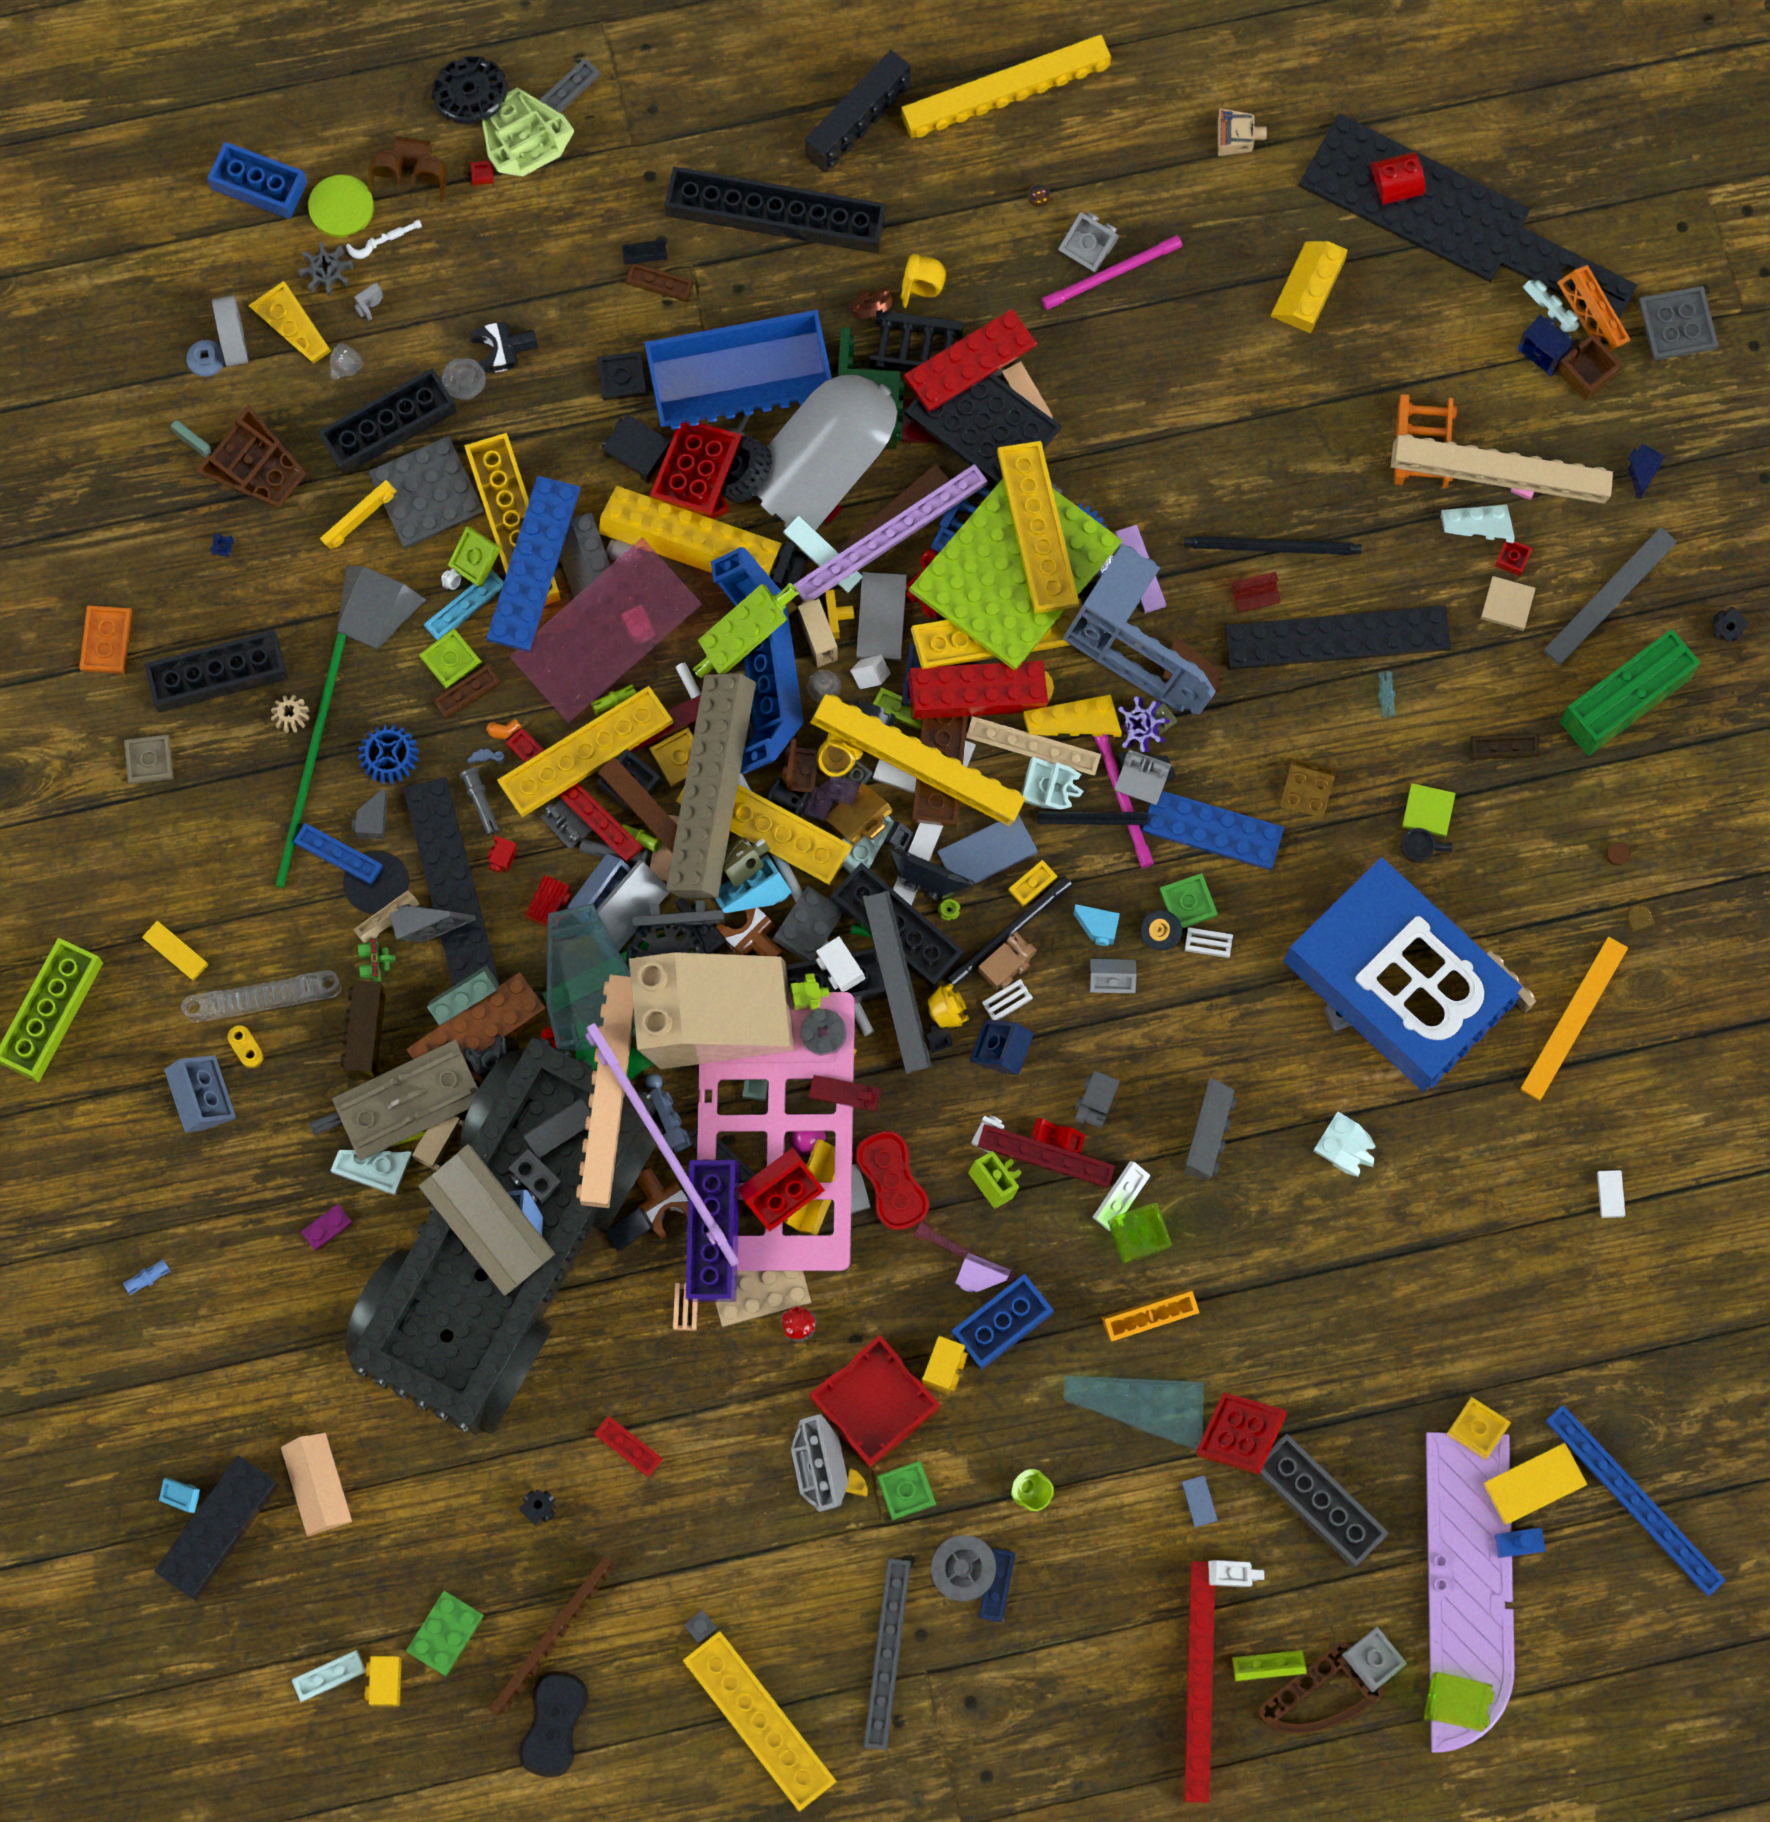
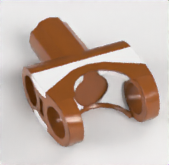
[716,908,783,957]
[636,1168,688,1240]

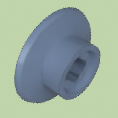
[186,340,225,377]

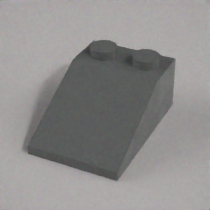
[390,904,476,943]

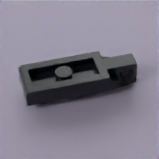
[676,898,726,954]

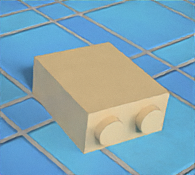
[798,599,838,668]

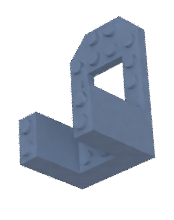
[1062,544,1216,715]

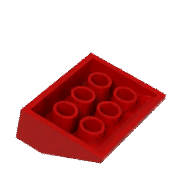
[650,422,743,515]

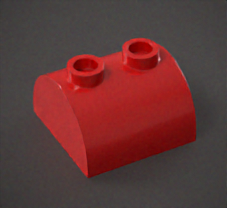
[1370,152,1425,205]

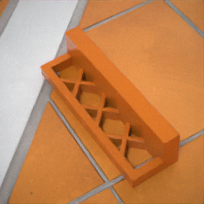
[1558,265,1630,352]

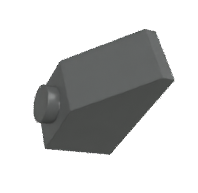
[352,790,388,839]

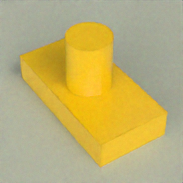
[825,590,854,639]

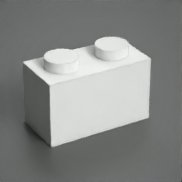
[816,937,865,992]

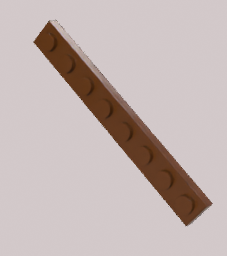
[489,1556,613,1716]

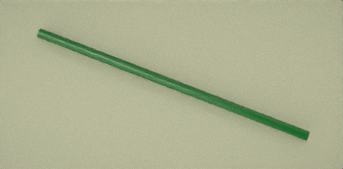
[275,633,346,888]

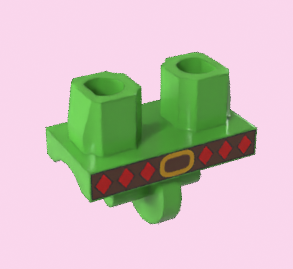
[358,938,396,983]

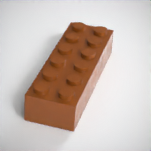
[406,972,548,1068]

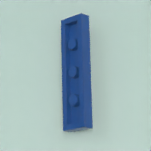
[293,823,383,886]

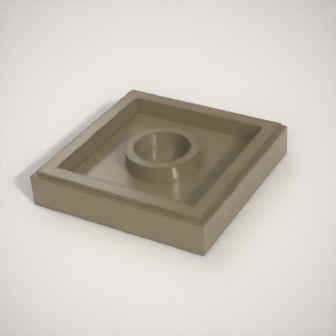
[124,734,174,785]

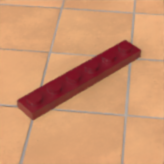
[977,1124,1115,1189]

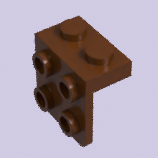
[782,738,818,795]

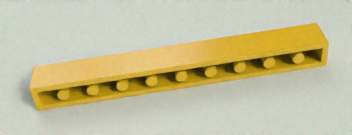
[902,35,1111,138]
[810,694,1025,827]

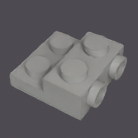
[1058,211,1120,272]

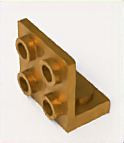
[1280,758,1336,818]

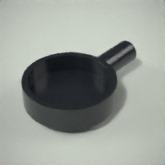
[1401,828,1452,863]

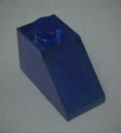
[1628,443,1665,499]

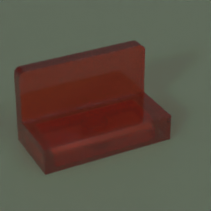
[1231,572,1281,613]

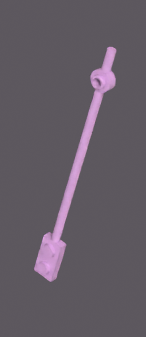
[585,1023,739,1267]

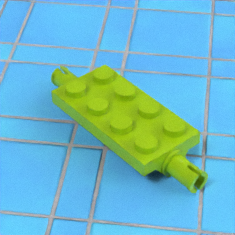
[693,583,799,679]

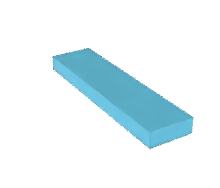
[424,569,504,641]

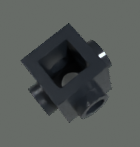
[1711,606,1749,642]
[519,1489,557,1528]

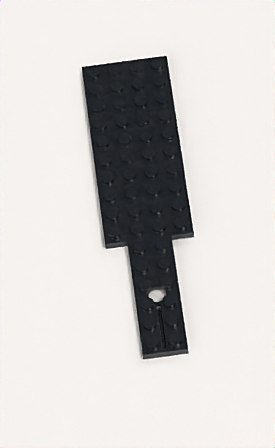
[1298,113,1638,320]

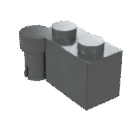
[1075,1071,1120,1129]

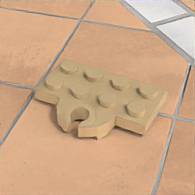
[716,1271,811,1327]

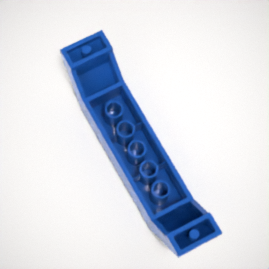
[711,547,804,774]

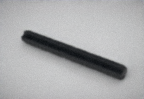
[1037,811,1149,825]

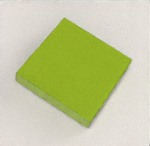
[448,527,501,587]
[419,628,482,690]
[1402,783,1455,837]

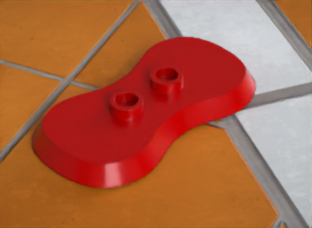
[856,1131,929,1230]

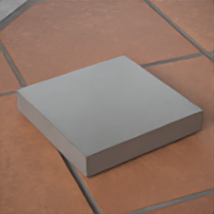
[1343,1627,1407,1692]

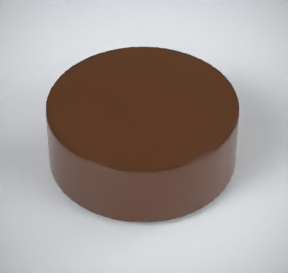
[1607,842,1630,866]

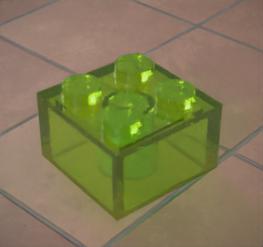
[1107,1202,1173,1265]

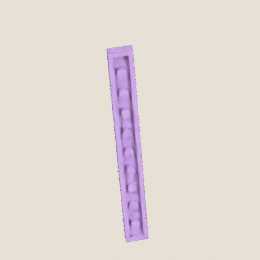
[793,464,988,601]

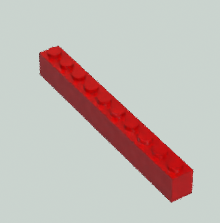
[1183,1561,1215,1804]

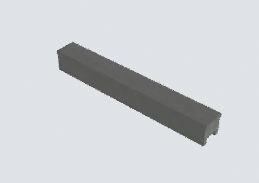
[863,891,932,1074]

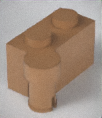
[978,932,1037,991]

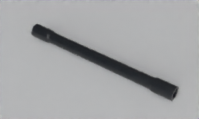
[946,876,1073,988]

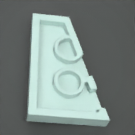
[1523,280,1581,332]
[1441,505,1515,543]
[842,816,894,874]
[331,1150,412,1196]

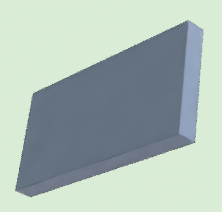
[937,814,1038,884]

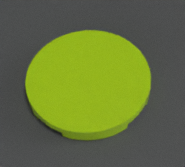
[308,175,374,238]

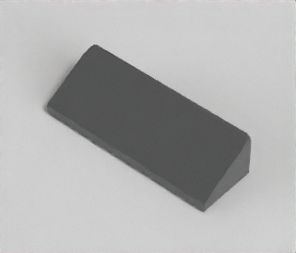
[523,1098,591,1158]

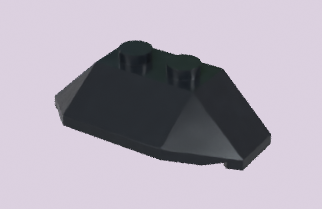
[890,845,974,901]

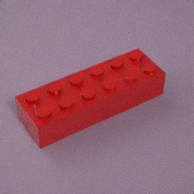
[908,661,1048,720]

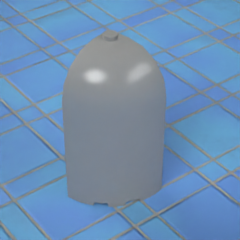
[752,375,897,531]

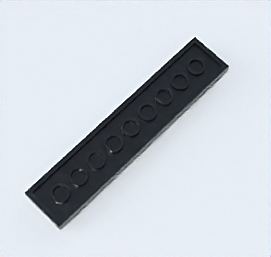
[1225,606,1451,670]
[403,777,500,987]

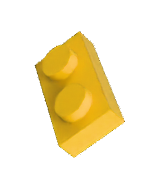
[1009,860,1057,907]

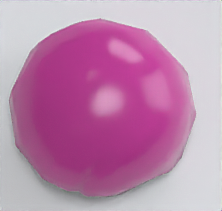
[789,1131,826,1157]

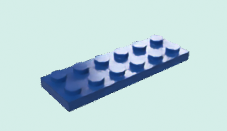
[1142,791,1284,871]

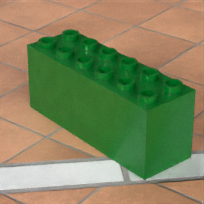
[1560,629,1701,756]

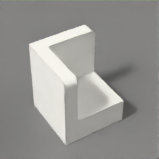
[850,655,891,689]

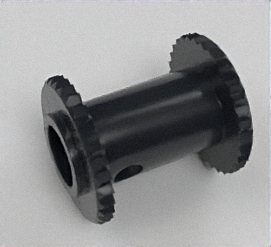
[767,778,810,817]

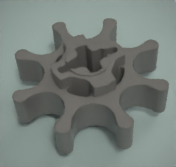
[298,242,354,296]

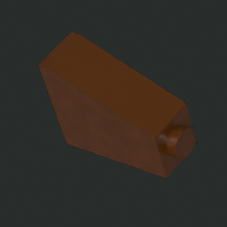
[1162,637,1223,698]

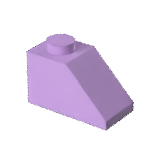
[956,1253,1011,1292]

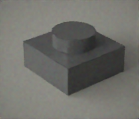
[684,1610,717,1644]

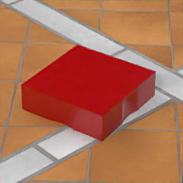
[809,1335,941,1469]

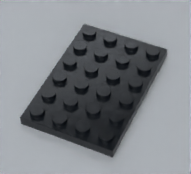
[904,374,1062,485]

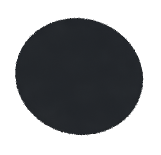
[344,851,409,914]

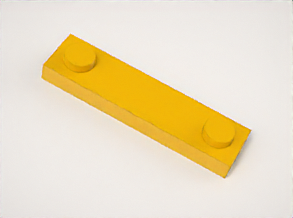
[320,480,397,549]

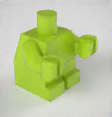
[790,973,829,1011]

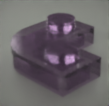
[803,777,861,821]

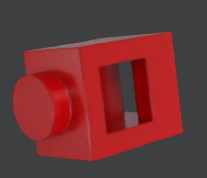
[488,835,518,874]

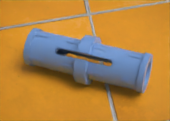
[123,1259,171,1295]

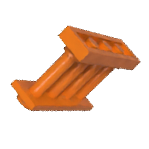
[1394,394,1457,488]

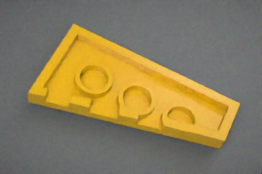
[248,281,331,363]
[1023,695,1122,737]

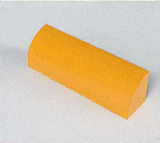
[1101,1289,1199,1342]

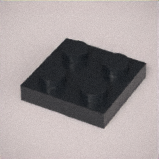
[597,351,646,401]

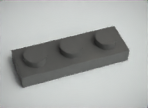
[539,58,601,113]

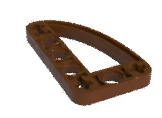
[1259,1642,1384,1734]

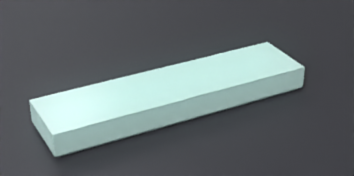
[783,516,863,593]

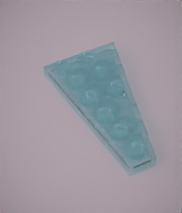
[1063,1376,1204,1451]

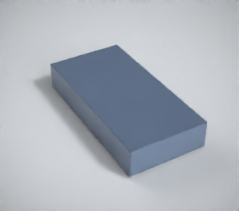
[1182,1476,1218,1528]

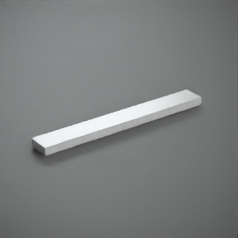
[893,741,976,905]

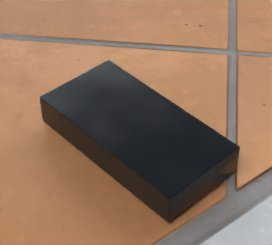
[622,240,667,265]
[606,1207,654,1251]

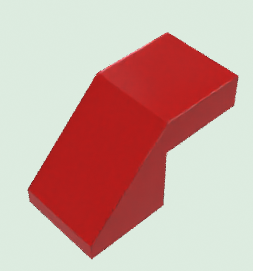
[1030,1118,1085,1154]

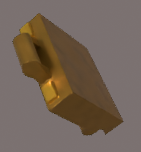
[824,783,893,846]

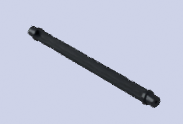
[1184,536,1362,556]

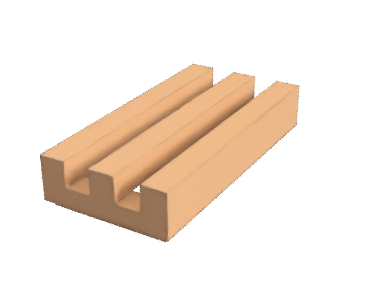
[673,1283,698,1331]

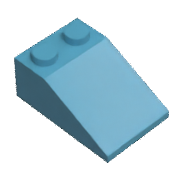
[715,855,792,913]

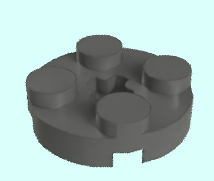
[800,1009,847,1055]

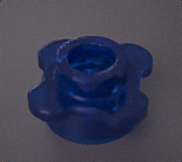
[210,534,234,557]

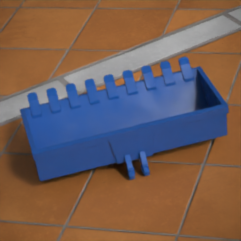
[644,310,832,429]

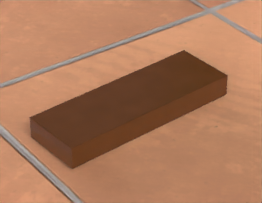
[625,263,694,303]
[433,664,501,719]

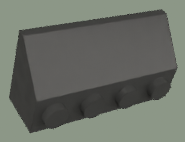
[560,512,621,614]
[1183,1078,1237,1181]

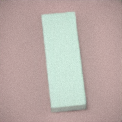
[292,1650,366,1702]

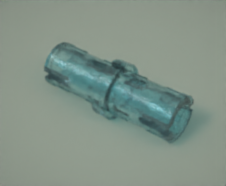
[1378,671,1396,718]

